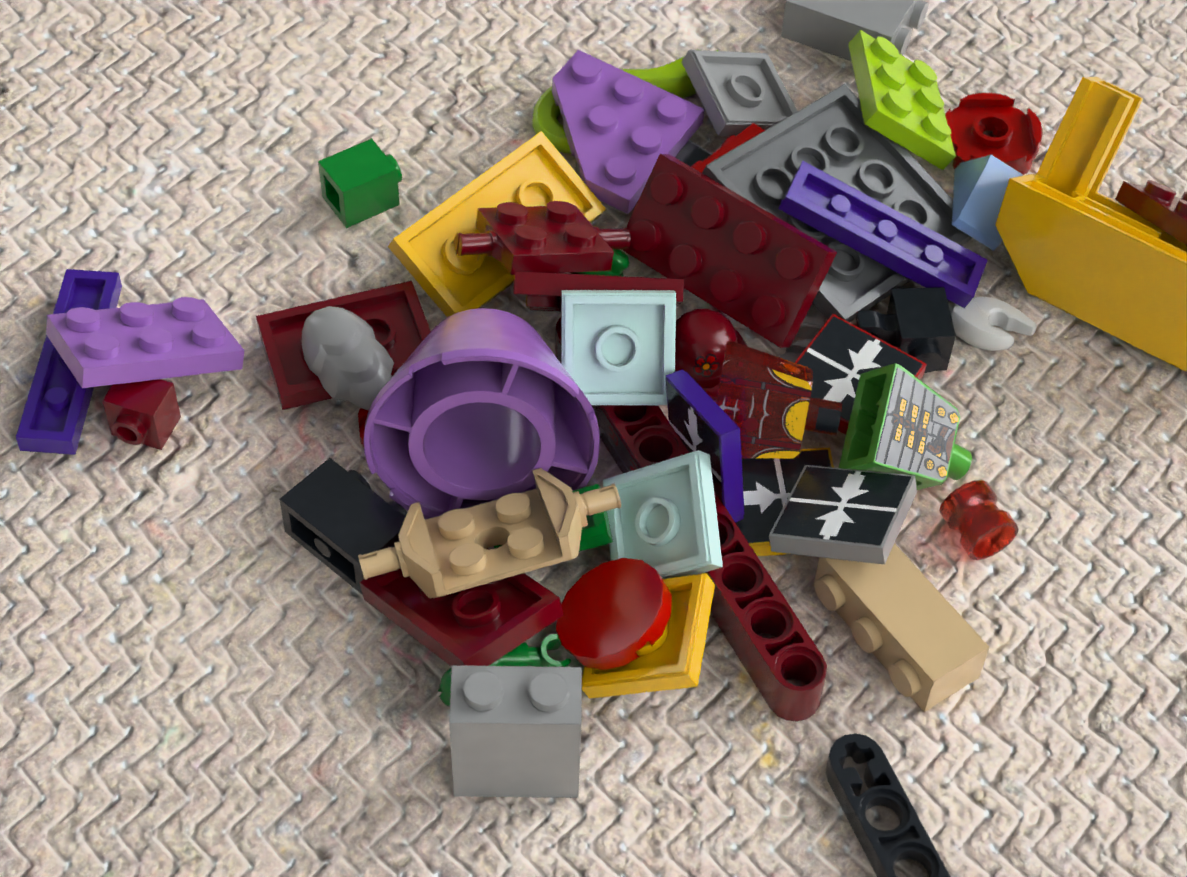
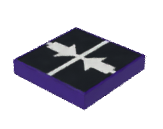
[665,369,745,522]

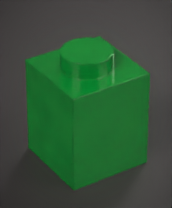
[318,138,402,228]

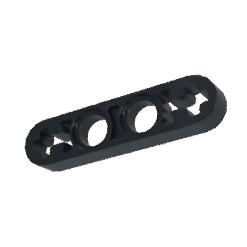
[826,733,950,877]

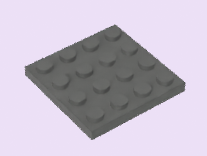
[702,84,972,323]

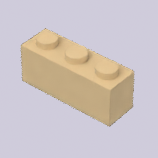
[813,543,990,712]

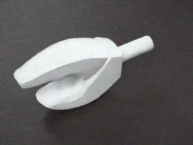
[948,297,1037,351]

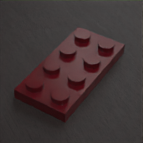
[621,154,837,348]

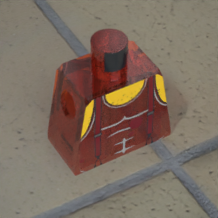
[716,341,842,459]

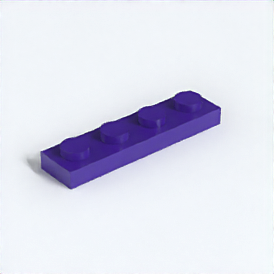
[778,161,988,308]
[16,269,122,455]

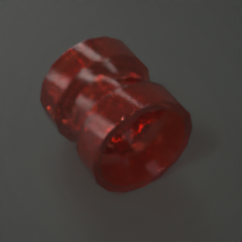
[939,480,1019,560]

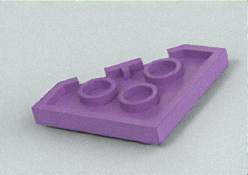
[552,50,705,214]

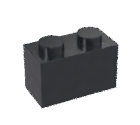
[279,458,407,595]

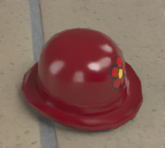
[675,309,749,400]

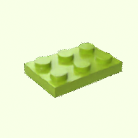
[848,30,956,170]

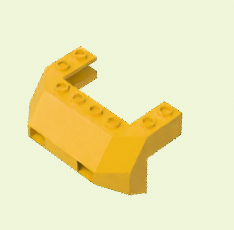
[995,77,1187,372]

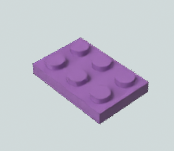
[46,297,244,388]

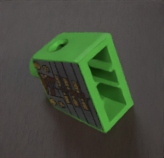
[838,363,972,490]

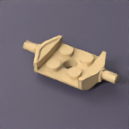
[358,468,621,598]

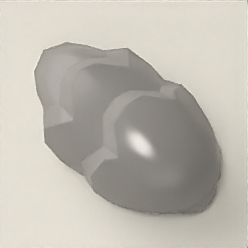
[302,306,394,410]

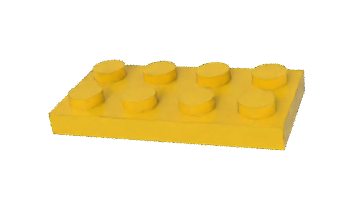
[388,131,606,317]

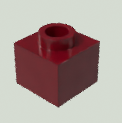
[102,379,181,450]

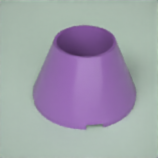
[364,308,600,520]

